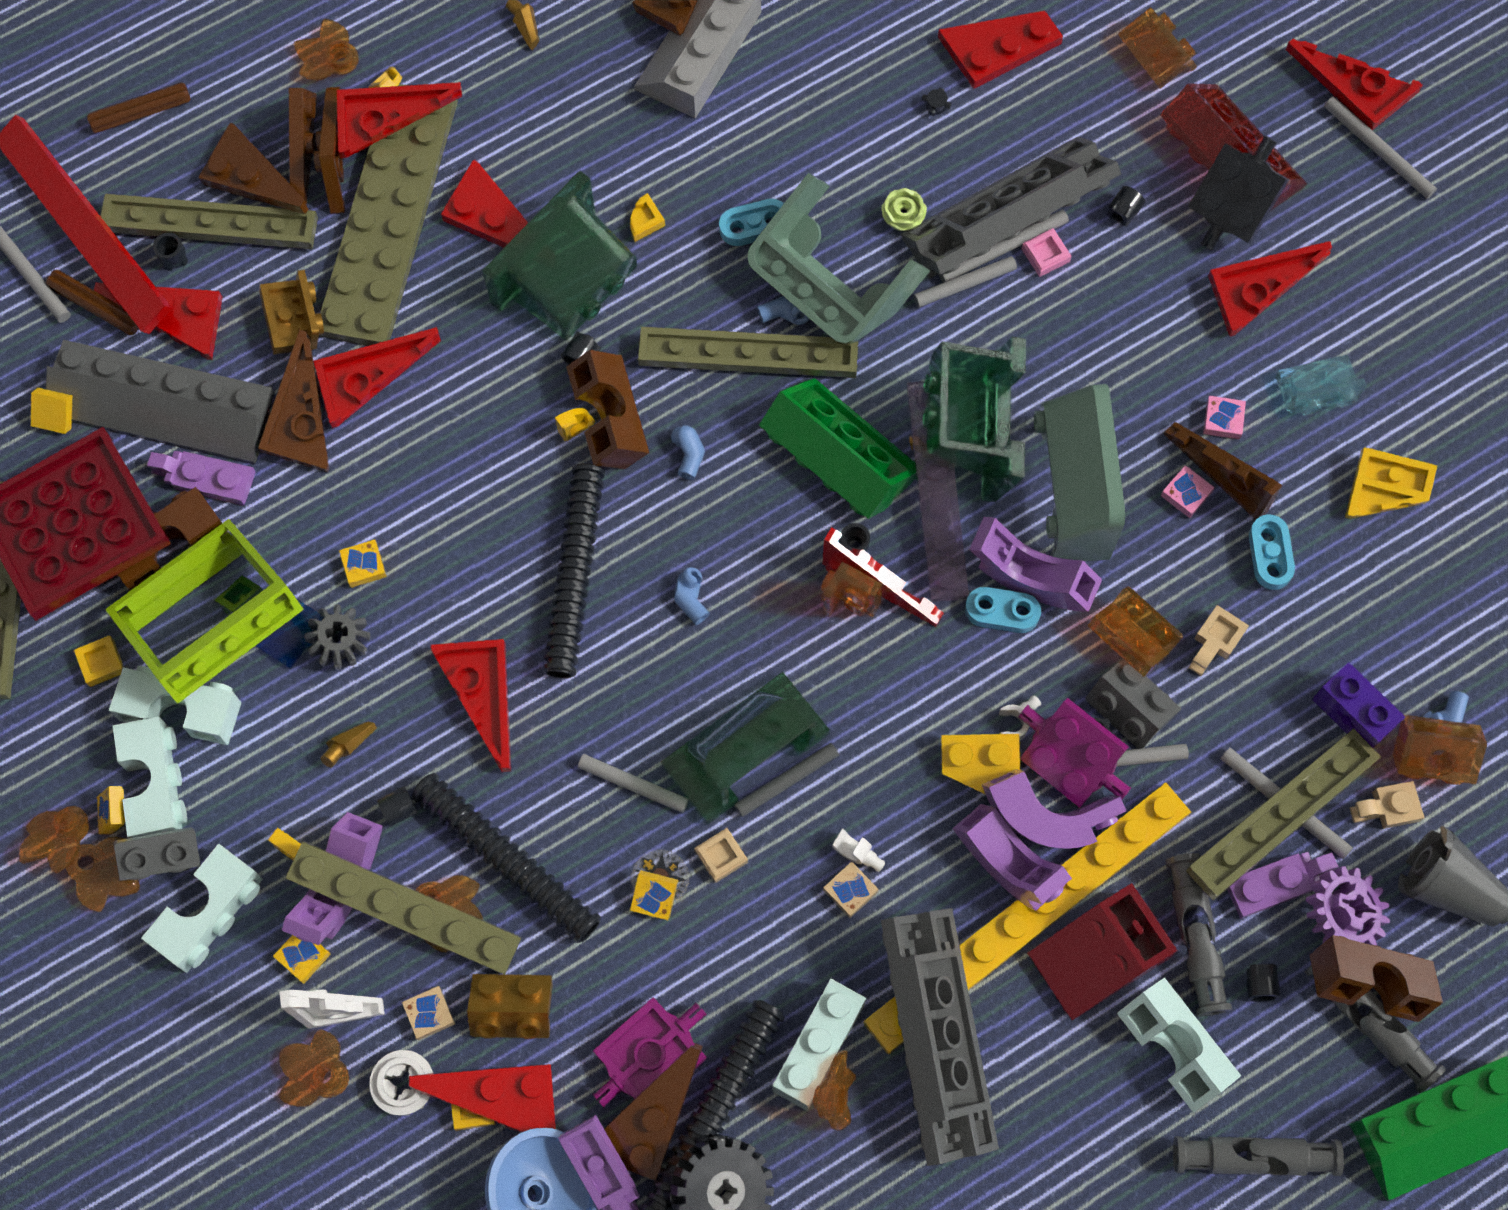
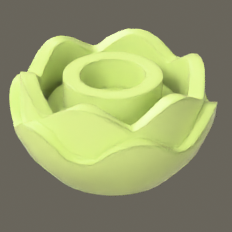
[882,188,927,231]

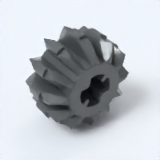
[304,604,371,670]

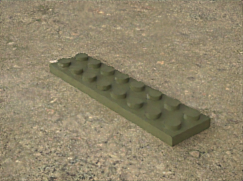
[319,84,458,346]

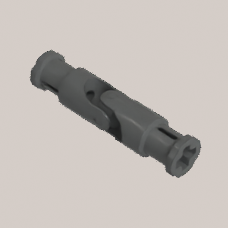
[1165,853,1233,1017]
[1304,965,1446,1093]
[1173,1136,1344,1176]

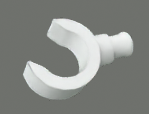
[999,695,1041,740]
[832,828,885,872]

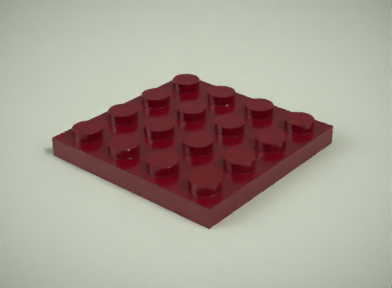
[0,427,171,621]

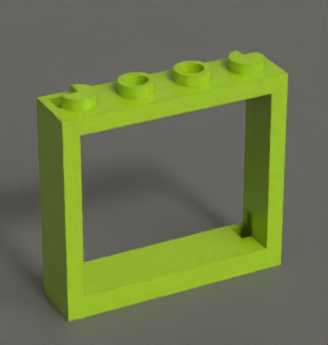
[105,519,304,704]

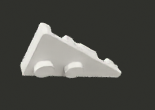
[279,990,385,1029]

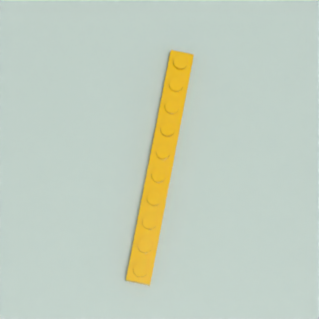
[863,783,1191,1055]

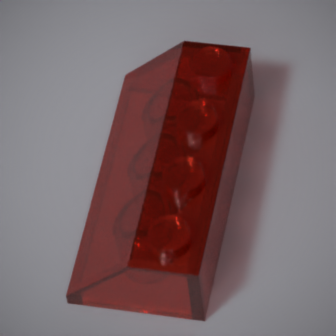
[1160,83,1307,211]

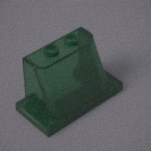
[482,170,637,341]
[923,336,1026,502]
[661,672,830,824]

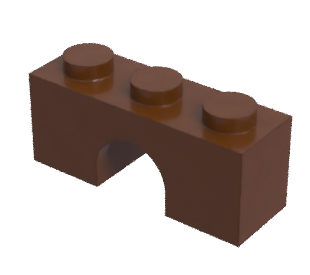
[566,350,649,469]
[118,487,228,591]
[1310,935,1443,1022]

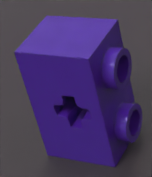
[1312,662,1405,749]

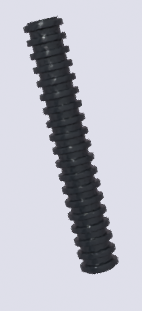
[542,463,605,679]
[412,773,601,943]
[640,1000,785,1210]

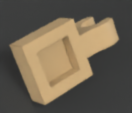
[1188,605,1249,676]
[1349,781,1425,829]

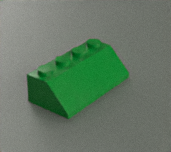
[759,378,923,519]
[1349,1056,1508,1201]

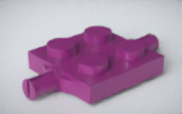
[1018,698,1131,808]
[592,997,707,1107]

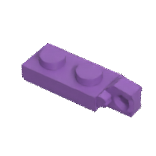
[147,451,256,506]
[1227,852,1338,919]
[558,1115,639,1210]

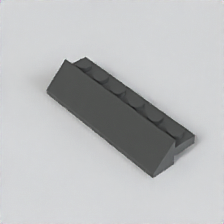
[901,136,1121,279]
[46,340,274,464]
[881,908,999,1166]

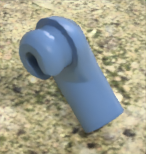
[757,296,809,325]
[671,425,705,480]
[674,567,710,625]
[1422,691,1469,737]

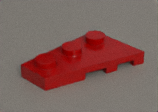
[938,10,1063,89]

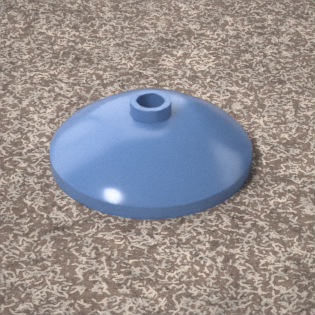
[485,1128,598,1210]

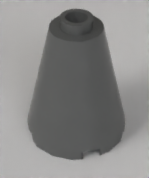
[1398,826,1508,927]

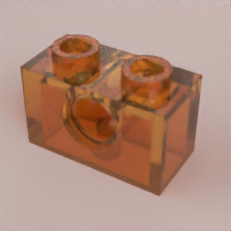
[1393,715,1487,785]

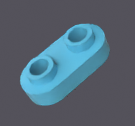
[719,199,784,246]
[1249,514,1295,590]
[965,587,1041,633]

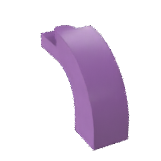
[969,517,1102,612]
[982,769,1126,849]
[952,804,1072,911]
[282,812,383,945]

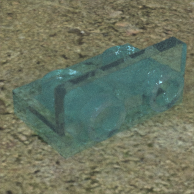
[1275,354,1366,415]

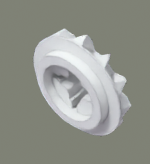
[370,1050,433,1116]

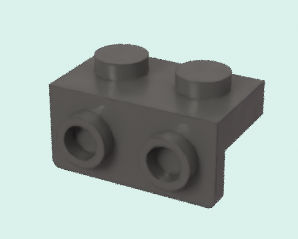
[1085,657,1181,749]
[114,827,200,881]

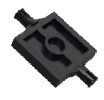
[1188,135,1289,251]

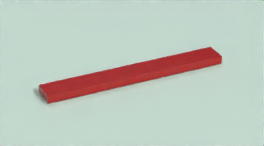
[0,115,172,334]

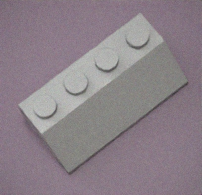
[634,0,761,118]

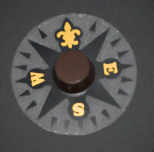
[631,850,689,904]

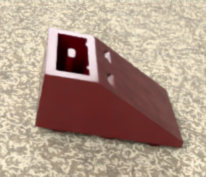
[1027,883,1178,1021]

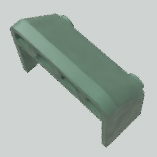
[748,173,930,344]
[1034,384,1125,561]

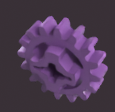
[1306,866,1390,945]

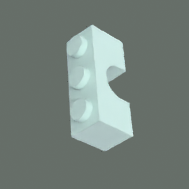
[109,666,241,746]
[113,716,187,838]
[141,844,263,973]
[1117,977,1241,1113]
[772,979,866,1111]

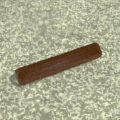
[87,82,191,133]
[46,270,139,335]

